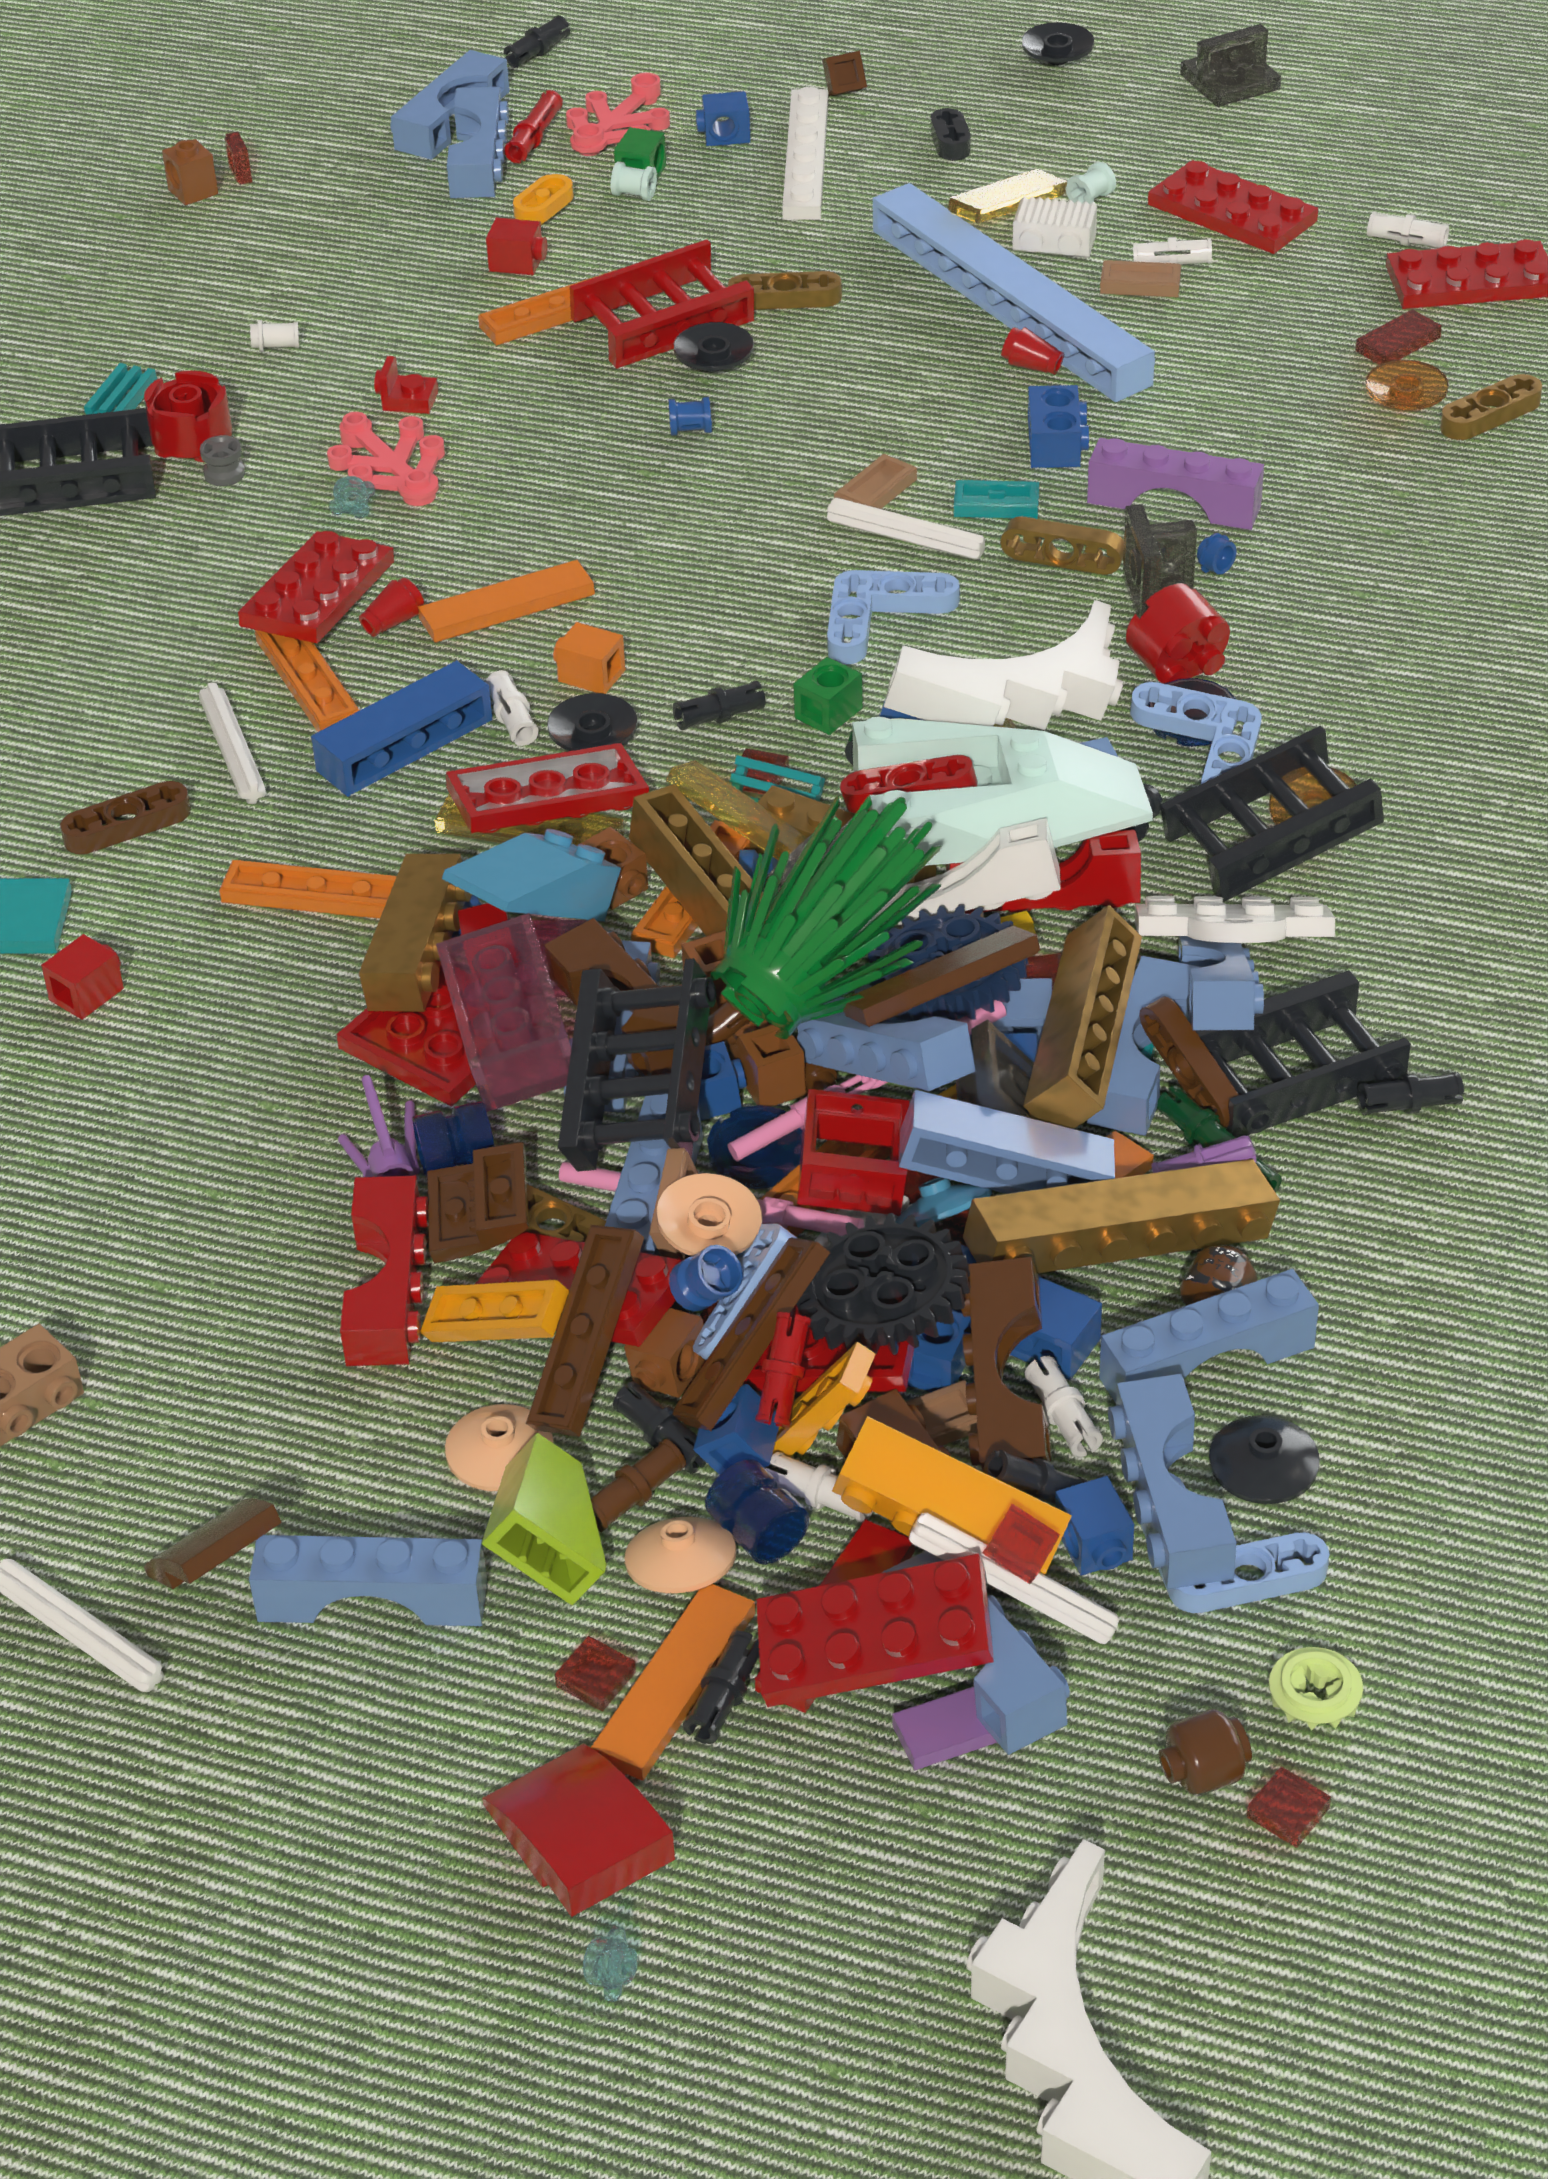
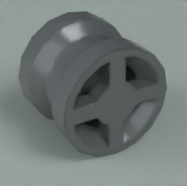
[200,435,245,486]

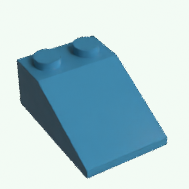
[442,829,621,921]

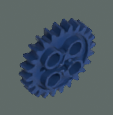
[868,905,1028,1022]

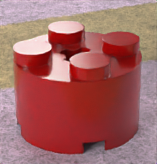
[144,370,233,462]
[1126,583,1230,684]

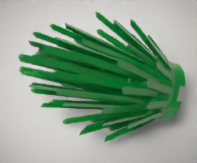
[710,795,942,1039]

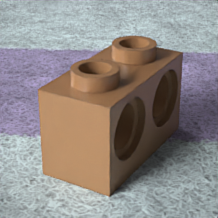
[0,1323,84,1446]

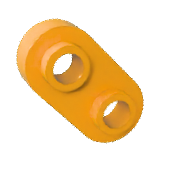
[513,174,574,225]

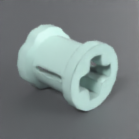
[610,161,657,201]
[1066,162,1116,204]

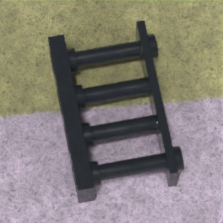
[0,408,156,516]
[1160,725,1384,902]
[558,958,716,1172]
[1195,970,1411,1138]

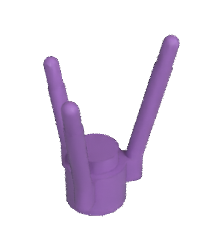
[338,1075,420,1177]

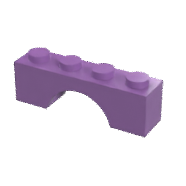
[1087,438,1264,530]

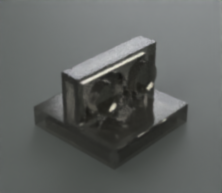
[1180,24,1281,107]
[1123,504,1197,618]
[956,1019,1034,1119]

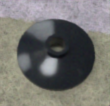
[1022,22,1094,65]
[674,322,754,371]
[547,693,638,751]
[1209,1415,1320,1504]

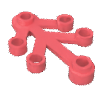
[566,72,670,156]
[327,412,445,506]

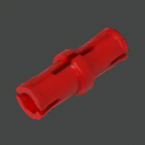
[755,1312,811,1428]

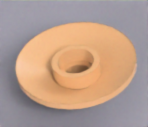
[656,1173,762,1256]
[445,1404,554,1491]
[624,1517,737,1594]

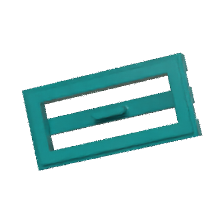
[84,363,157,415]
[954,480,1039,519]
[725,755,825,807]

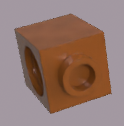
[162,139,218,206]
[577,826,649,910]
[624,1308,706,1398]

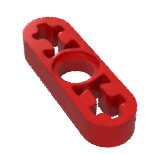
[840,755,978,814]

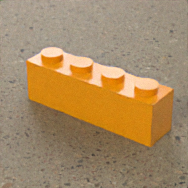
[832,1416,1072,1575]

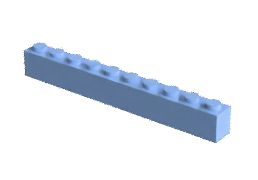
[873,183,1155,403]

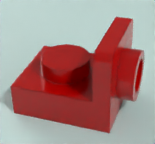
[374,356,439,414]

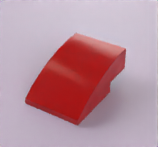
[482,1743,675,1917]

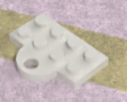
[1135,896,1335,943]

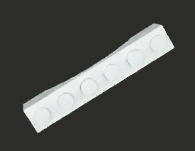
[766,818,1061,940]

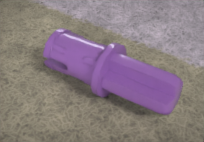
[1152,1135,1257,1173]

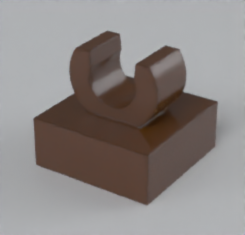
[822,50,867,96]

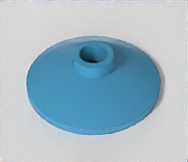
[895,1177,993,1227]

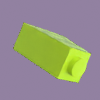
[481,1432,607,1606]

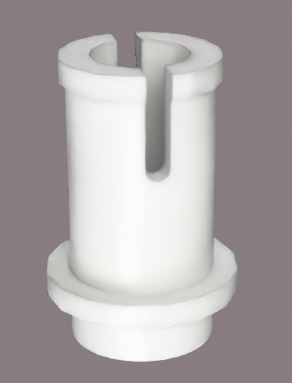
[250,320,299,352]

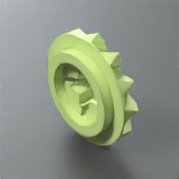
[1268,1647,1363,1731]

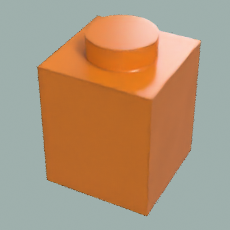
[553,622,625,694]

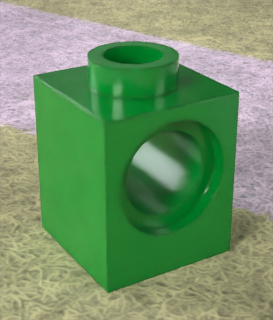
[614,127,666,179]
[793,657,863,735]

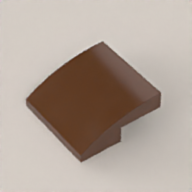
[427,1142,529,1264]
[144,1498,282,1589]

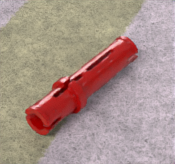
[504,90,563,164]

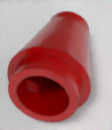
[1001,327,1064,375]
[359,577,424,637]

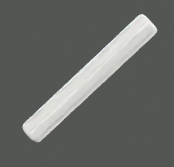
[827,498,985,560]
[199,682,266,804]
[909,1513,1119,1644]
[0,1559,164,1692]

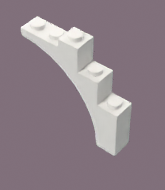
[884,600,1123,730]
[967,1839,1211,2179]

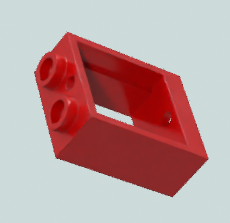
[797,1089,910,1216]

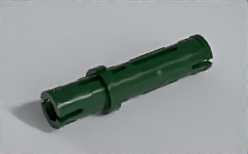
[1157,1085,1282,1193]

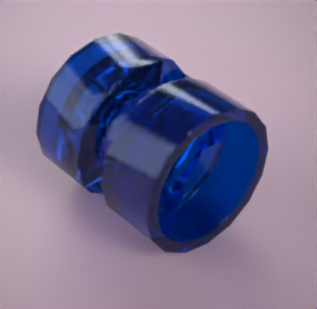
[412,1101,495,1180]
[705,1459,809,1565]

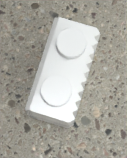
[1013,195,1097,258]

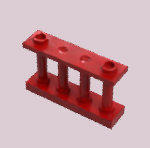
[570,239,754,369]

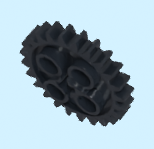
[796,1213,970,1357]

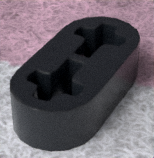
[931,108,971,161]

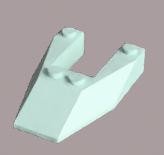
[852,717,1153,866]

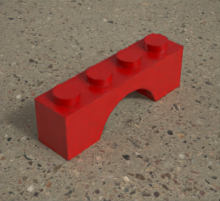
[946,830,1141,914]
[340,1176,429,1366]

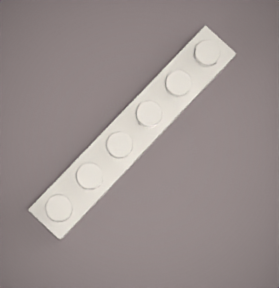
[782,87,828,220]

